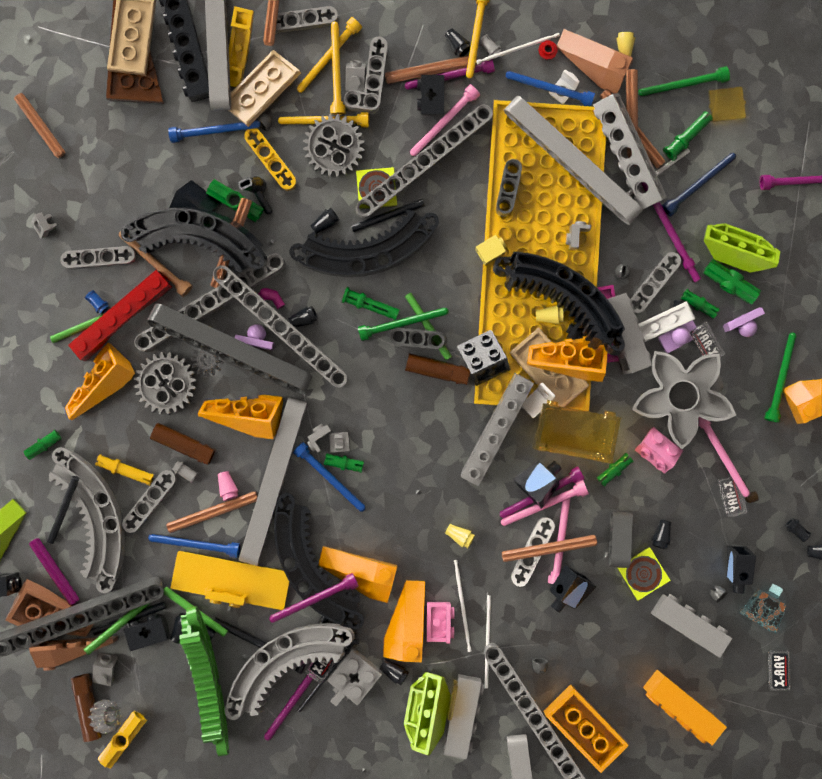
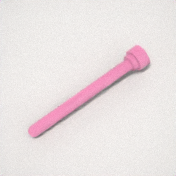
[410,84,480,156]
[698,417,750,497]
[501,480,589,526]
[548,498,571,584]

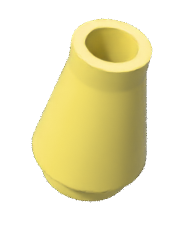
[616,32,635,57]
[536,305,564,324]
[445,524,475,549]

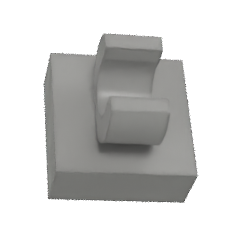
[31,212,57,239]
[329,432,350,453]

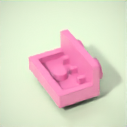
[635,427,683,473]
[427,602,454,644]

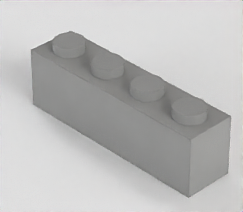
[608,293,652,374]
[651,594,732,658]
[443,674,484,759]

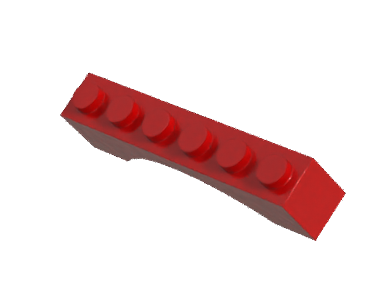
[68,270,173,361]

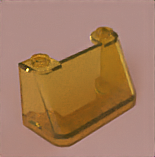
[532,400,621,464]

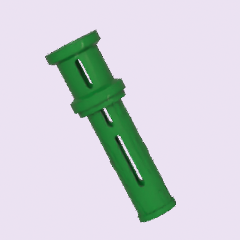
[663,111,713,161]
[341,287,400,320]

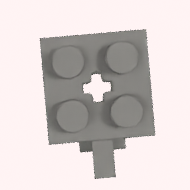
[327,646,382,706]

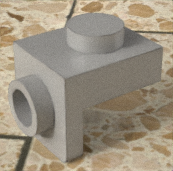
[345,60,366,91]
[566,221,591,250]
[307,424,332,453]
[92,653,118,686]

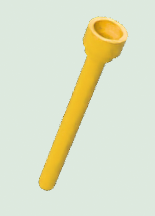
[466,0,490,78]
[297,17,363,93]
[330,21,346,115]
[278,112,369,128]

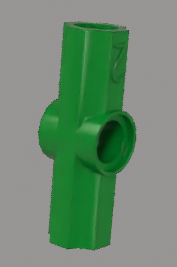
[206,179,264,223]
[703,259,761,305]

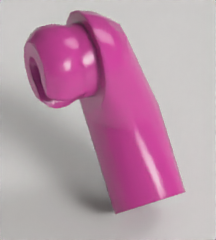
[258,288,285,310]

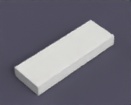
[638,301,695,342]

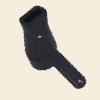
[238,176,272,214]

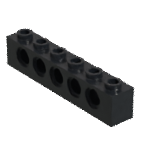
[159,0,209,102]

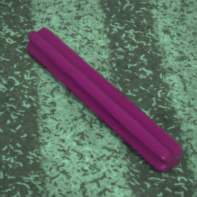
[29,538,79,605]

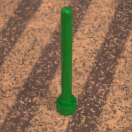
[638,66,730,96]
[358,307,449,341]
[764,332,796,423]

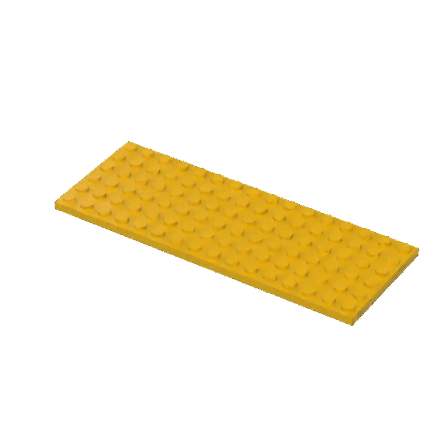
[474,100,606,411]

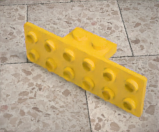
[171,551,289,610]

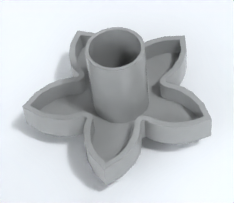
[632,351,736,449]

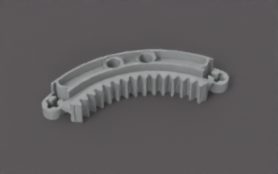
[49,447,125,593]
[225,623,355,720]

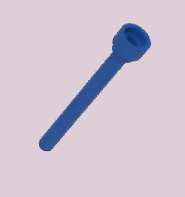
[506,71,595,106]
[169,120,260,143]
[293,442,365,512]
[148,534,241,559]

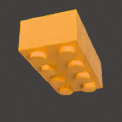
[643,670,727,745]
[544,684,629,773]

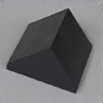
[169,180,222,221]

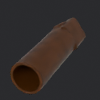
[405,353,470,385]
[150,423,216,465]
[71,673,102,742]

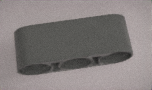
[495,159,522,217]
[390,327,447,349]
[609,511,633,568]

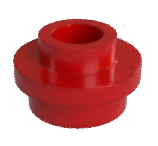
[538,40,558,60]

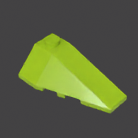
[0,499,27,562]

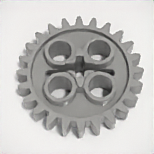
[303,114,365,177]
[134,352,197,414]

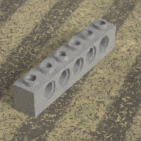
[593,93,668,209]
[461,373,534,486]

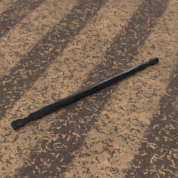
[298,640,357,712]

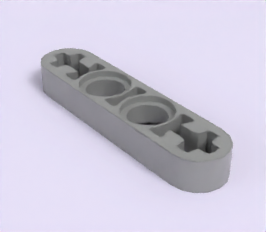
[264,6,338,34]
[60,246,137,269]
[630,252,681,314]
[122,470,177,533]

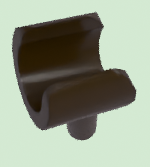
[742,479,759,503]

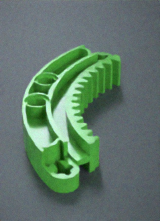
[179,606,229,756]

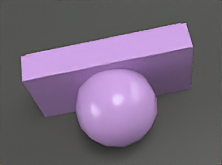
[723,307,765,337]
[657,320,697,354]
[235,324,275,351]

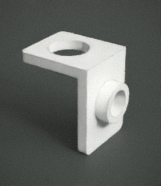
[549,70,580,104]
[522,383,555,418]

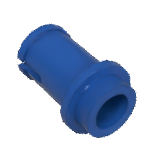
[85,290,109,315]

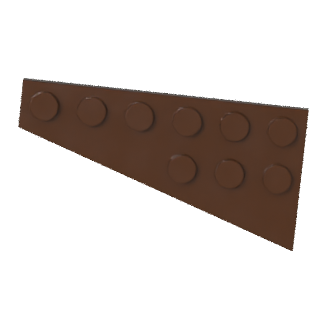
[106,0,164,104]

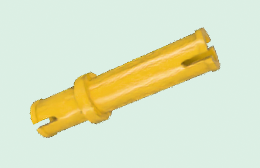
[95,454,154,486]

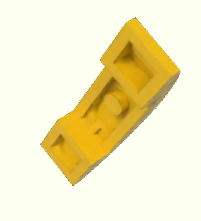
[229,6,254,87]

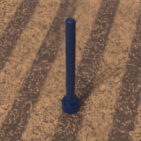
[662,153,736,217]

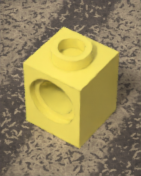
[475,235,506,265]

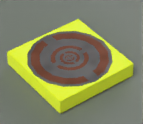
[356,167,397,209]
[617,547,671,600]

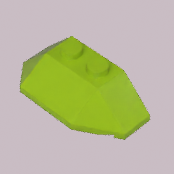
[704,223,780,273]
[404,672,451,755]

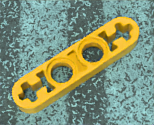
[244,128,296,191]

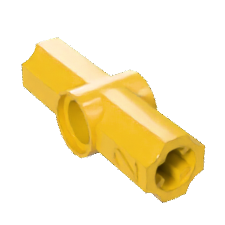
[98,711,147,769]

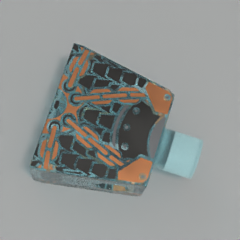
[739,584,786,634]

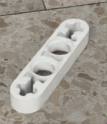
[511,517,555,587]

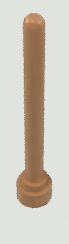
[119,231,193,297]

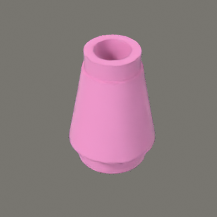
[218,471,239,501]

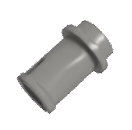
[479,34,502,59]
[172,461,198,483]

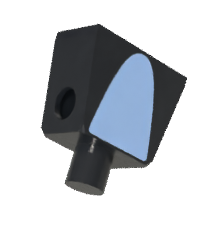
[513,461,562,509]
[726,546,756,594]
[550,565,597,613]

